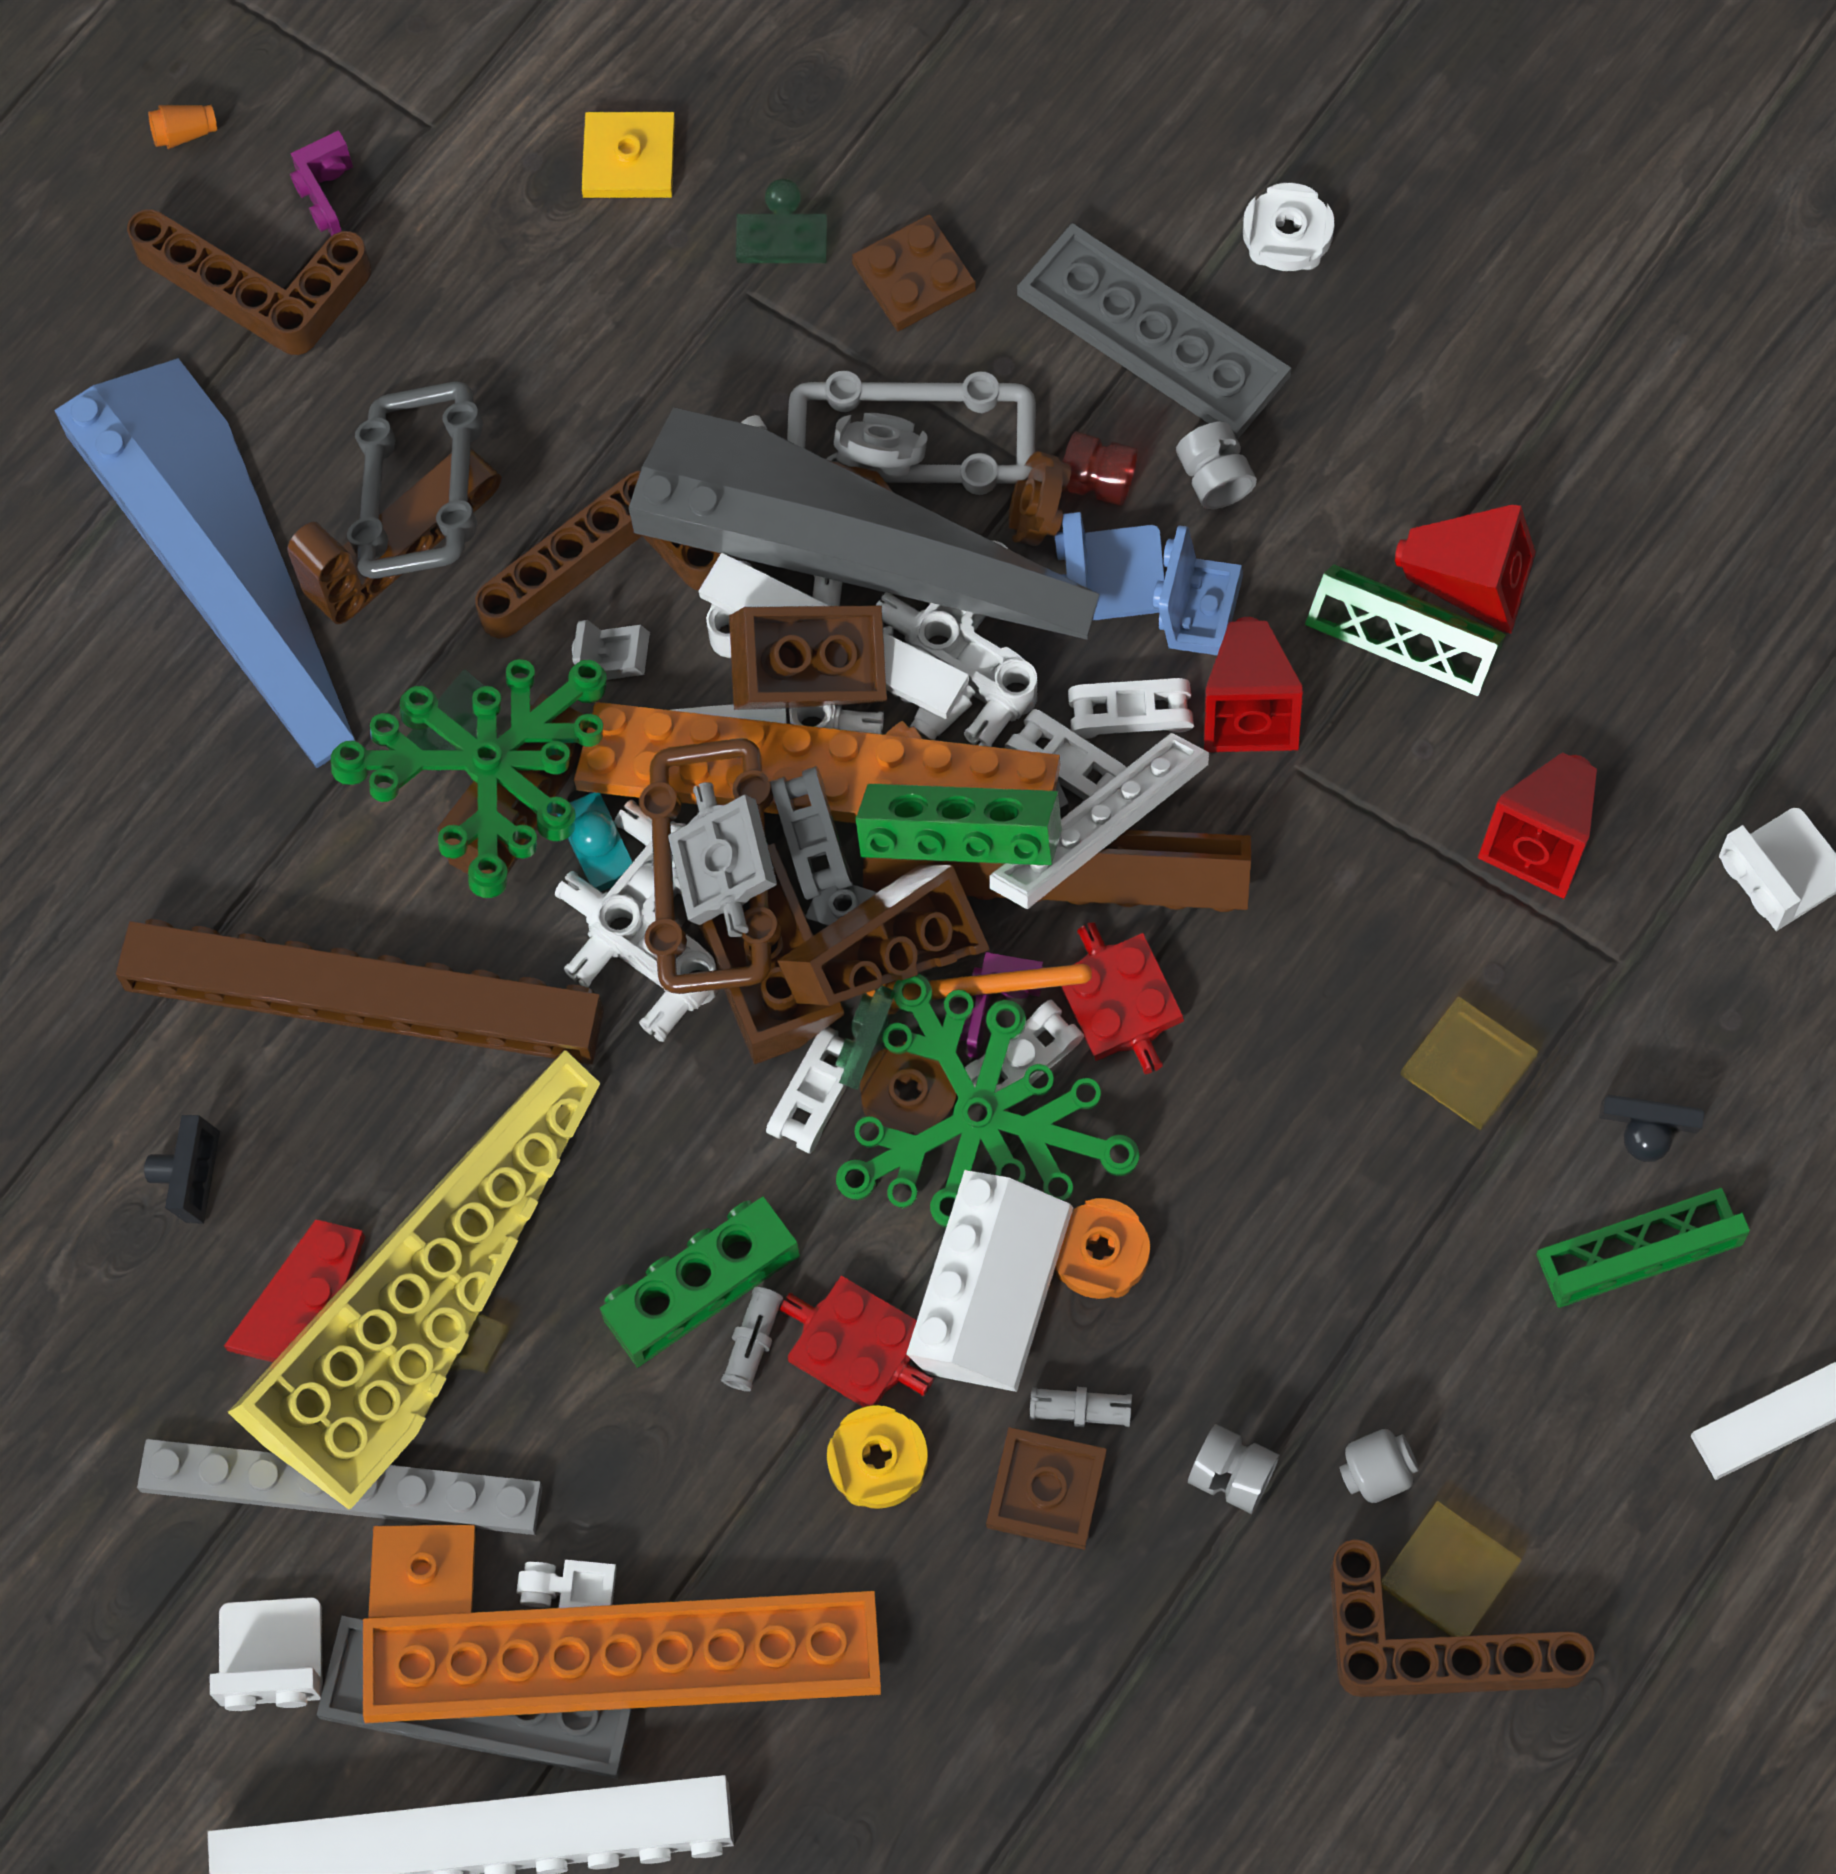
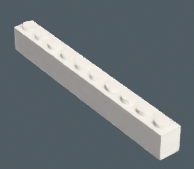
[208,1775,734,1874]

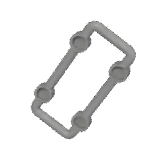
[787,371,1036,495]

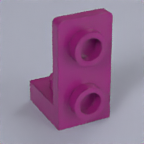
[290,130,353,236]
[960,952,1043,1059]

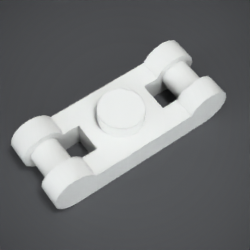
[1068,678,1194,739]
[1005,709,1127,801]
[965,1000,1084,1111]
[766,1027,868,1154]

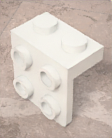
[1719,808,1836,931]
[210,1598,323,1711]

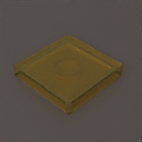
[1401,996,1538,1131]
[1381,1501,1522,1637]

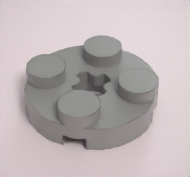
[834,413,927,476]

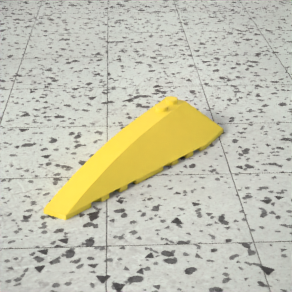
[228,1050,600,1509]

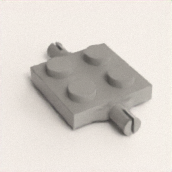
[668,782,777,937]

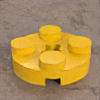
[827,1405,928,1509]

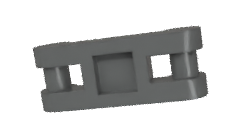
[770,766,853,900]

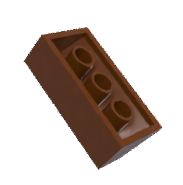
[698,843,844,1065]

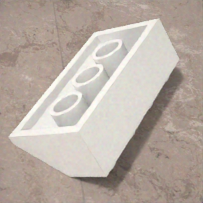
[907,1170,1073,1392]

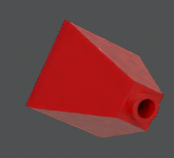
[1395,505,1536,633]
[1204,617,1303,752]
[1478,752,1597,899]

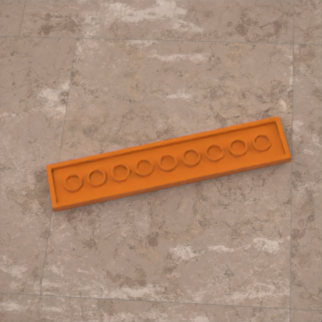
[574,702,1061,823]
[363,1591,881,1723]

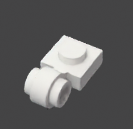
[516,1560,617,1608]

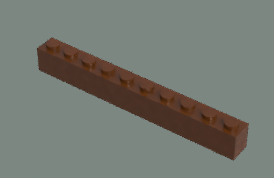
[116,919,604,1065]

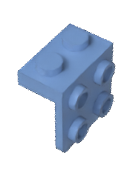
[1055,512,1165,620]
[1153,526,1243,655]

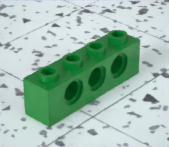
[856,784,1062,866]
[600,1196,800,1368]

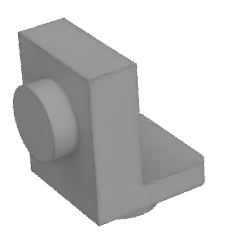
[572,620,650,680]

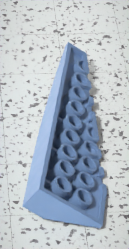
[54,358,355,768]

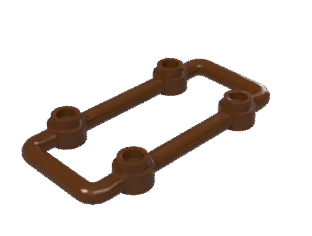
[639,738,781,994]

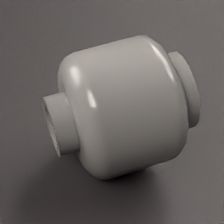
[1339,1429,1419,1503]

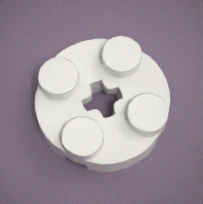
[1243,183,1334,271]

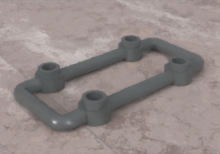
[347,381,483,579]

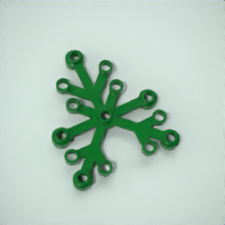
[331,659,606,898]
[836,974,1139,1228]

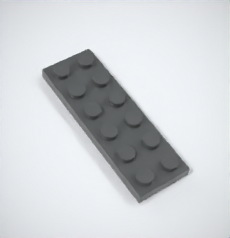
[1017,223,1291,440]
[317,1616,634,1779]

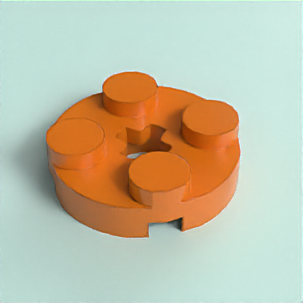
[1055,1198,1150,1299]

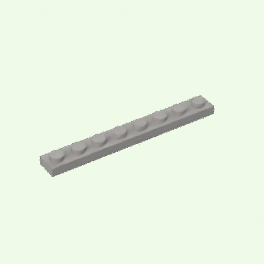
[137,1439,543,1535]

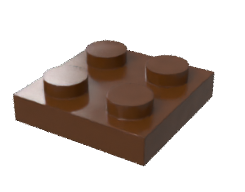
[852,214,976,332]
[986,1427,1107,1550]

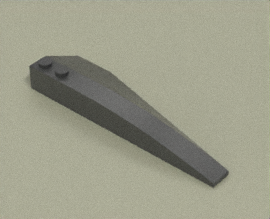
[629,407,1099,640]

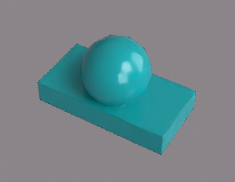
[556,792,633,892]

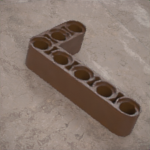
[127,209,371,355]
[287,448,502,624]
[475,471,721,639]
[1330,1539,1595,1697]

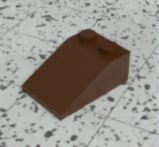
[729,606,887,710]

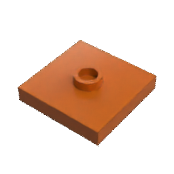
[368,1525,476,1618]

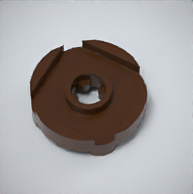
[1009,451,1071,547]
[860,1042,957,1135]

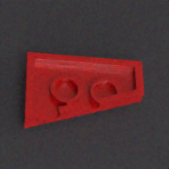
[224,1219,365,1362]

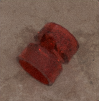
[1063,431,1138,506]

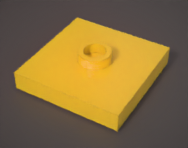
[582,112,675,198]

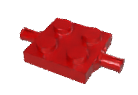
[1061,922,1184,1074]
[780,1275,934,1407]

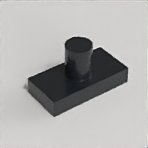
[144,1115,220,1224]

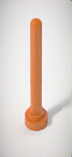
[867,964,1092,1016]

